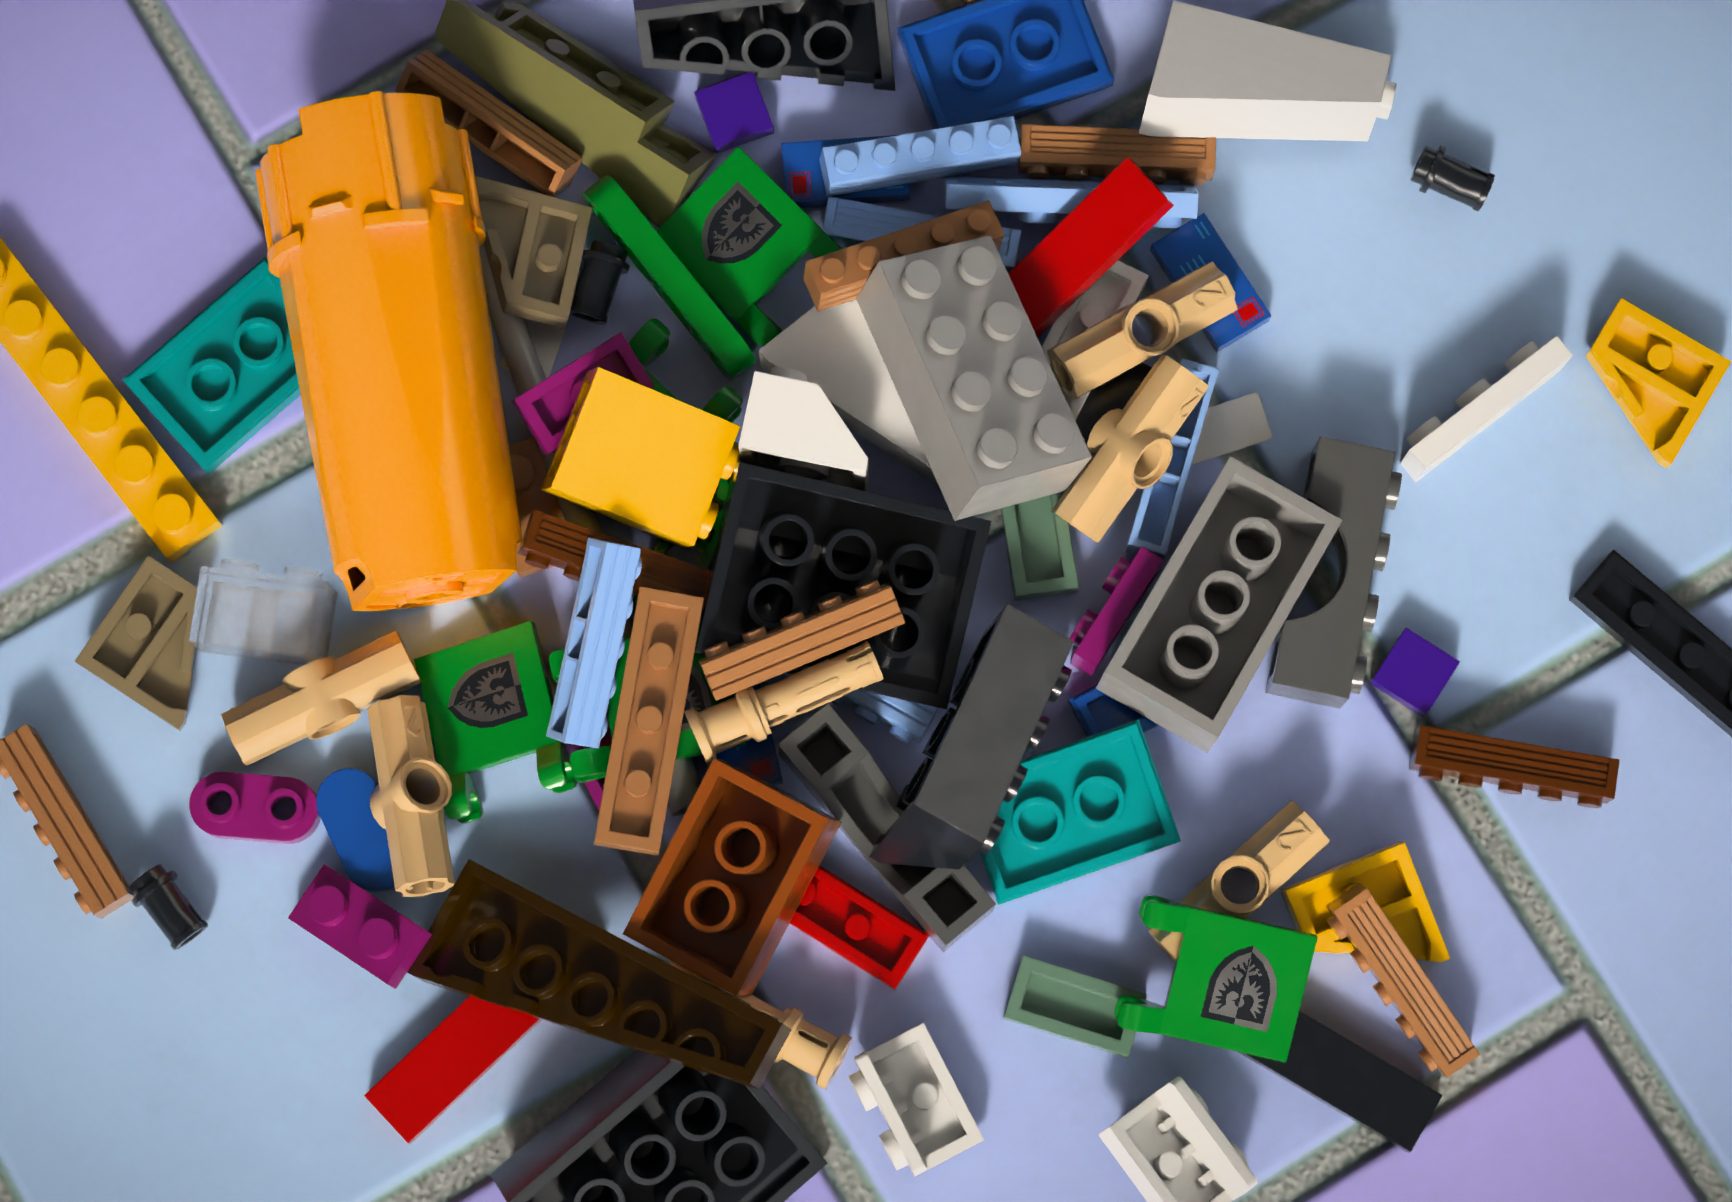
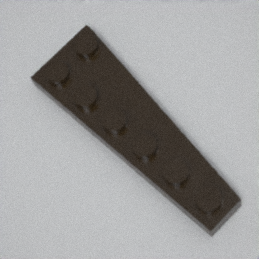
[407,859,792,1089]

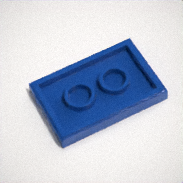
[897,0,1114,129]

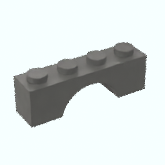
[1265,436,1402,709]
[778,703,996,953]

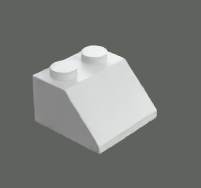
[738,367,869,491]

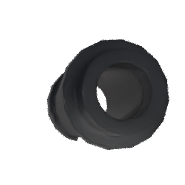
[1410,145,1495,212]
[570,240,630,325]
[129,864,208,950]

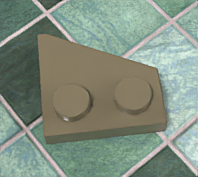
[475,176,592,329]
[75,555,203,731]

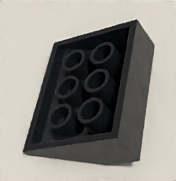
[695,461,992,710]
[490,1050,828,1202]

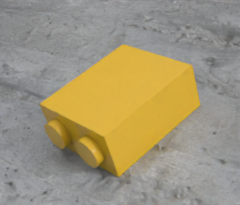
[541,367,741,547]

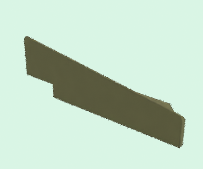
[435,0,717,228]

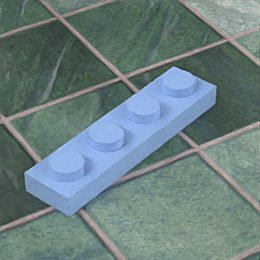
[945,175,1199,228]

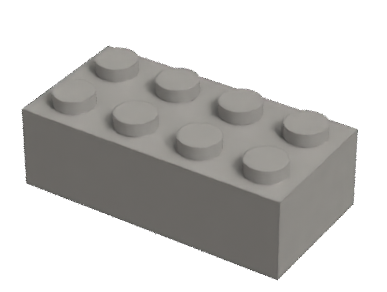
[856,235,1092,521]
[1096,456,1342,753]

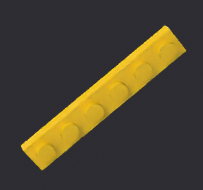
[0,237,222,564]

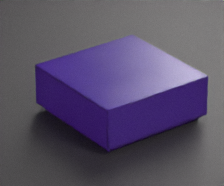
[694,72,774,154]
[1369,628,1460,718]

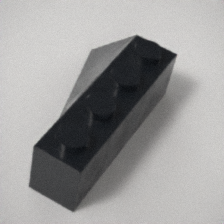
[633,0,896,91]
[869,604,1074,870]

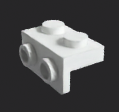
[848,1023,984,1177]
[1099,1076,1258,1202]

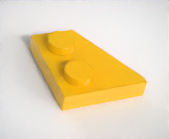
[1586,298,1732,468]
[1281,841,1450,962]

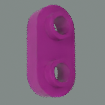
[189,772,321,844]

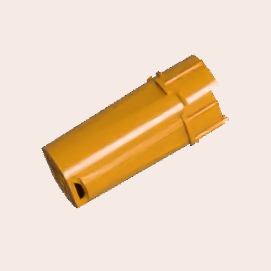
[255,91,522,611]

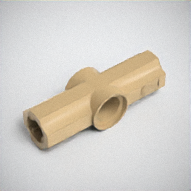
[1047,262,1238,399]
[1051,354,1209,543]
[221,631,421,766]
[367,695,455,897]
[1148,800,1330,962]

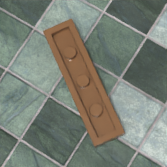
[594,587,704,856]

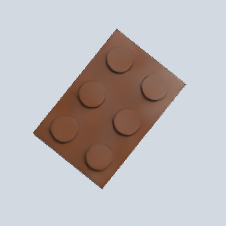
[623,758,842,996]

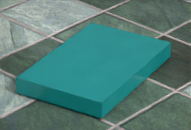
[123,257,301,475]
[979,719,1181,905]

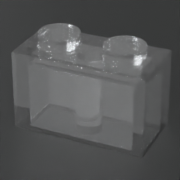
[189,559,338,665]

